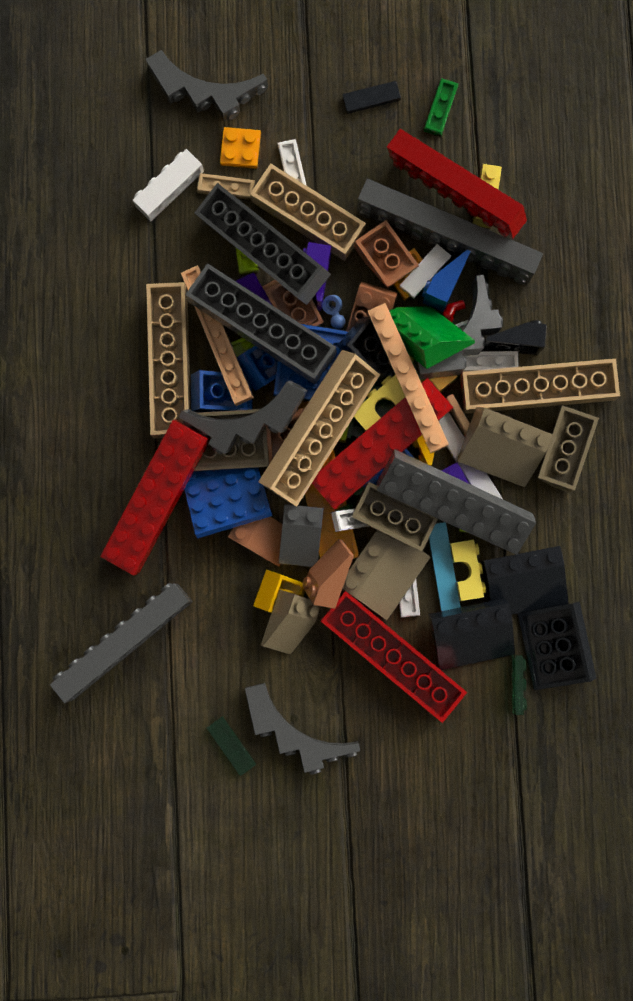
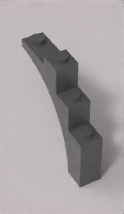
[146,50,268,121]
[413,275,503,380]
[179,381,308,454]
[245,683,360,775]

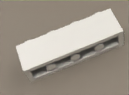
[133,149,204,221]

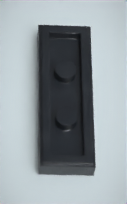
[342,81,401,114]

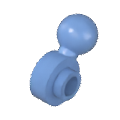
[322,295,345,329]

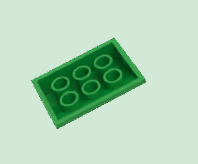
[389,306,475,369]

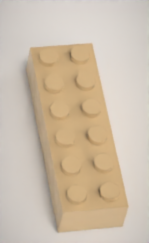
[250,163,366,261]

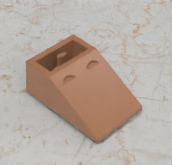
[346,282,398,332]

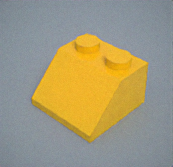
[253,570,305,613]

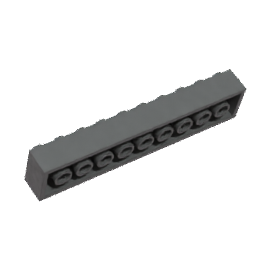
[357,179,543,285]

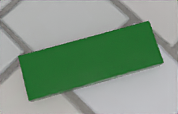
[424,78,459,137]

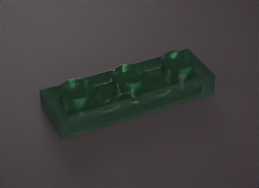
[512,655,527,715]

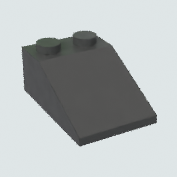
[279,504,324,567]

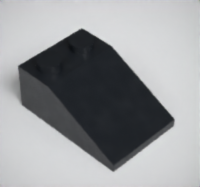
[337,317,394,383]
[482,320,547,356]

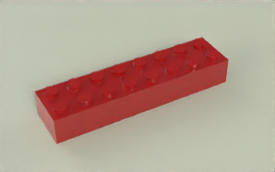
[387,129,527,239]
[312,378,453,510]
[100,420,211,576]
[321,591,467,723]

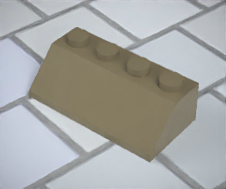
[538,405,599,493]
[352,482,438,552]

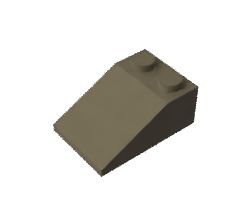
[261,590,321,655]

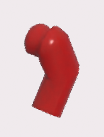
[442,300,465,322]

